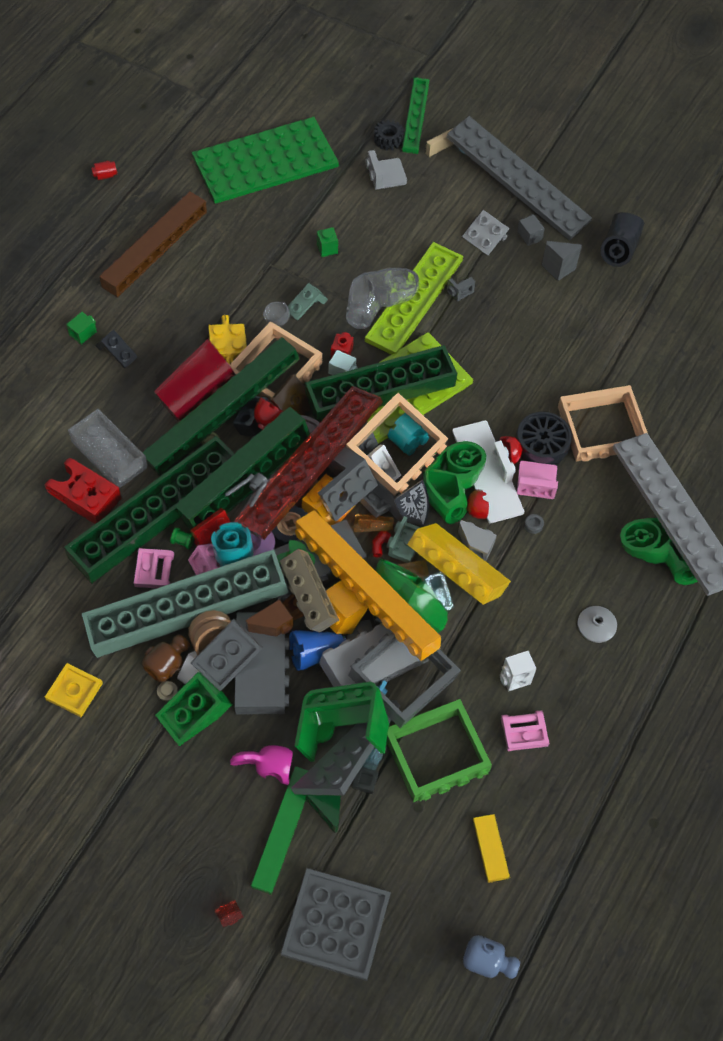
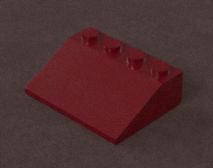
[154,339,236,422]

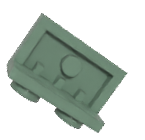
[387,516,420,564]

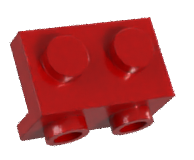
[190,508,231,546]

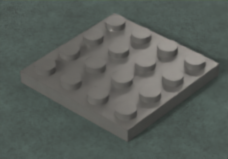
[281,868,391,981]

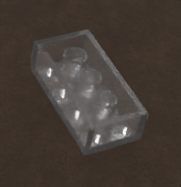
[68,409,148,488]

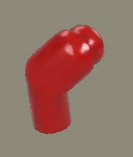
[372,530,392,557]

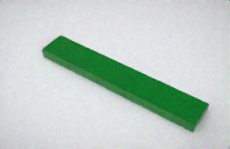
[402,77,430,154]
[251,766,308,895]

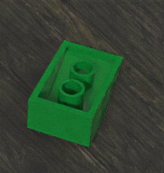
[155,672,233,746]

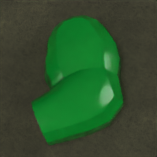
[423,441,487,524]
[375,559,448,633]

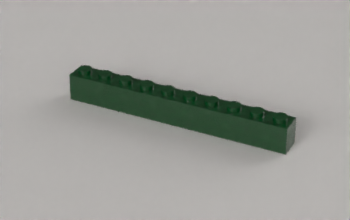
[141,337,299,476]

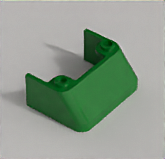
[295,682,389,762]

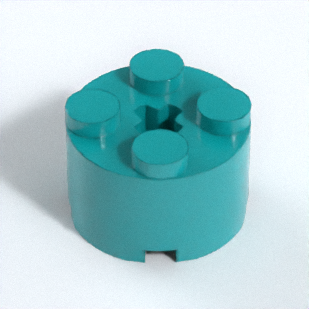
[388,413,430,456]
[211,522,254,567]

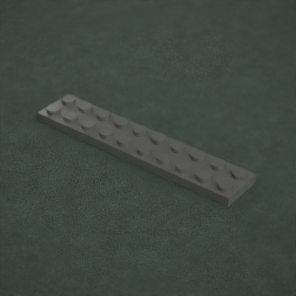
[446,116,592,241]

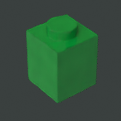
[317,227,338,257]
[66,312,97,345]

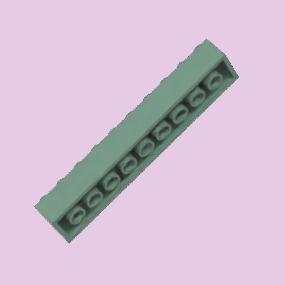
[82,549,289,658]

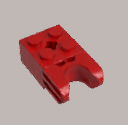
[44,458,122,524]

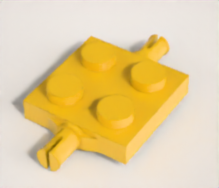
[208,315,247,365]

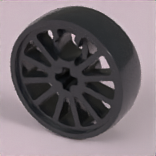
[515,412,572,465]

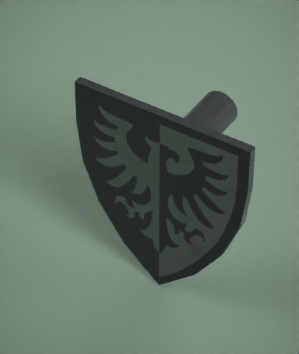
[393,480,429,527]

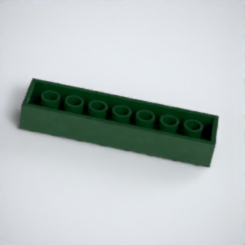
[306,345,457,424]
[175,407,312,530]

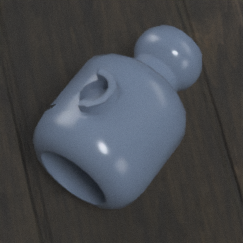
[463,935,520,978]

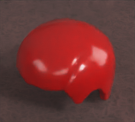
[499,436,522,464]
[467,489,489,519]

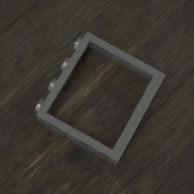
[348,633,461,729]

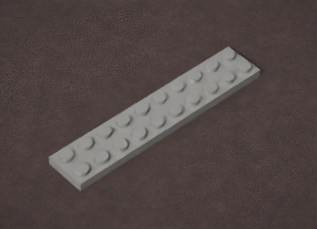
[613,433,723,596]

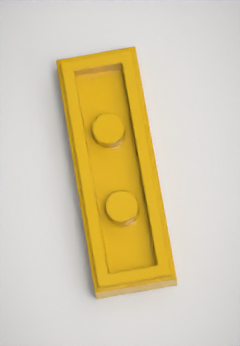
[473,814,510,882]

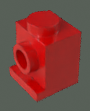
[331,332,354,359]

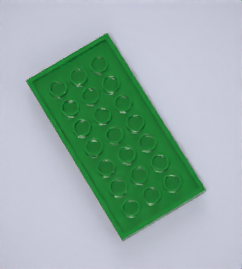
[192,117,339,204]

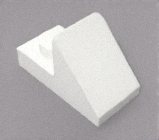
[367,444,401,481]

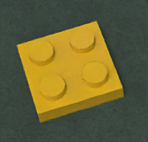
[45,663,103,717]

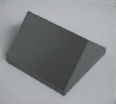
[542,241,581,281]

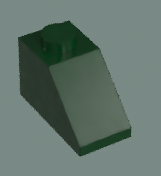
[307,795,341,833]

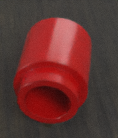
[91,160,117,180]

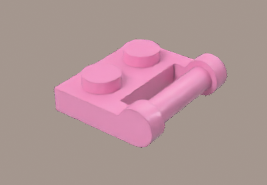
[134,548,174,588]
[501,710,549,751]

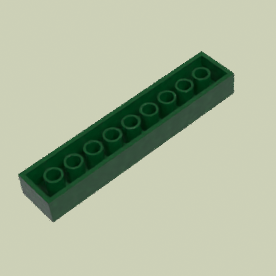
[64,436,235,584]

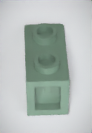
[286,283,328,320]

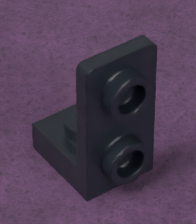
[95,329,137,368]

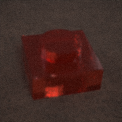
[215,900,243,928]

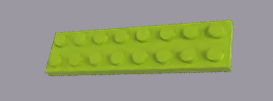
[365,242,463,355]

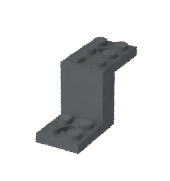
[318,415,378,521]

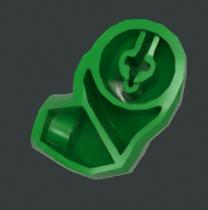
[620,518,698,585]

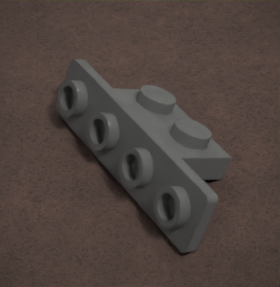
[360,478,403,522]

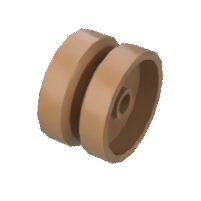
[189,610,231,655]

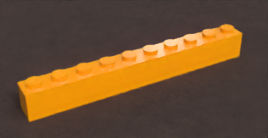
[295,510,441,661]

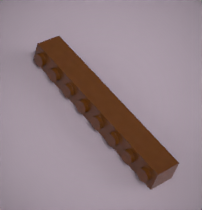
[99,192,207,298]

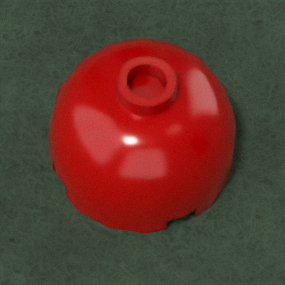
[254,398,283,430]

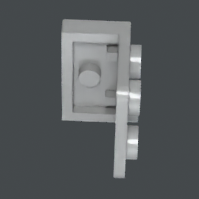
[365,150,407,190]

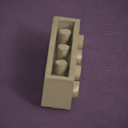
[280,549,339,632]

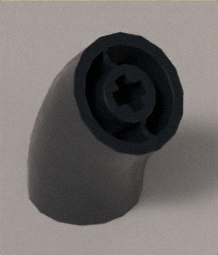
[601,212,645,267]

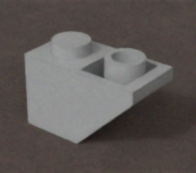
[458,520,497,561]

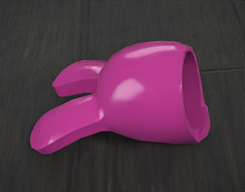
[230,745,293,785]

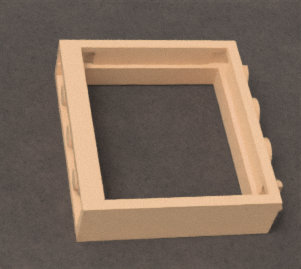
[230,321,323,405]
[558,385,647,462]
[346,393,448,496]

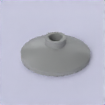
[578,606,617,643]

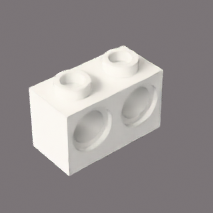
[500,651,536,691]

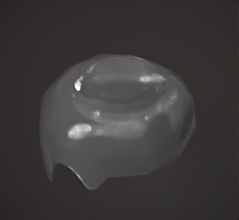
[263,302,290,327]

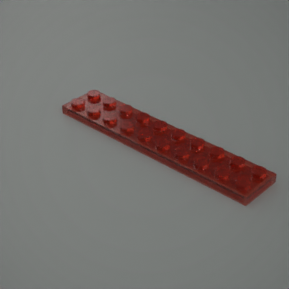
[234,386,383,540]

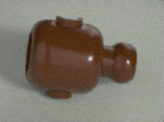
[142,634,190,682]

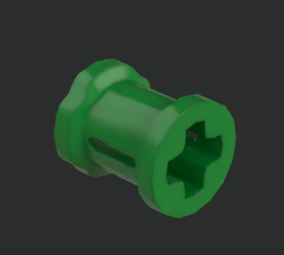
[170,528,195,549]

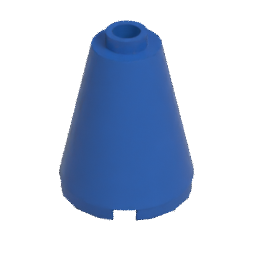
[289,630,346,671]

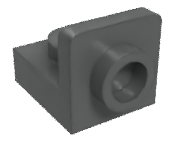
[447,277,475,301]

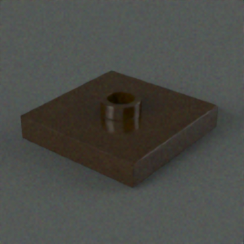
[270,375,311,416]

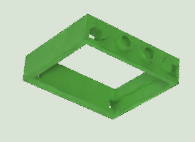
[386,699,492,802]

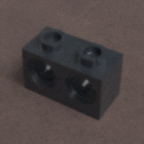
[233,396,271,437]

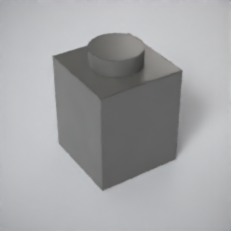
[517,215,545,245]

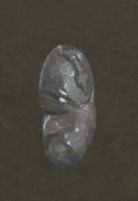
[346,268,419,329]

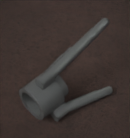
[225,472,269,518]

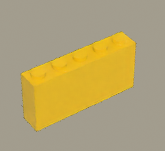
[407,523,511,605]

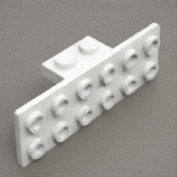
[452,421,524,523]

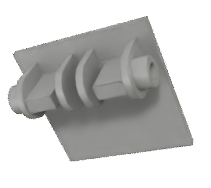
[462,210,509,255]

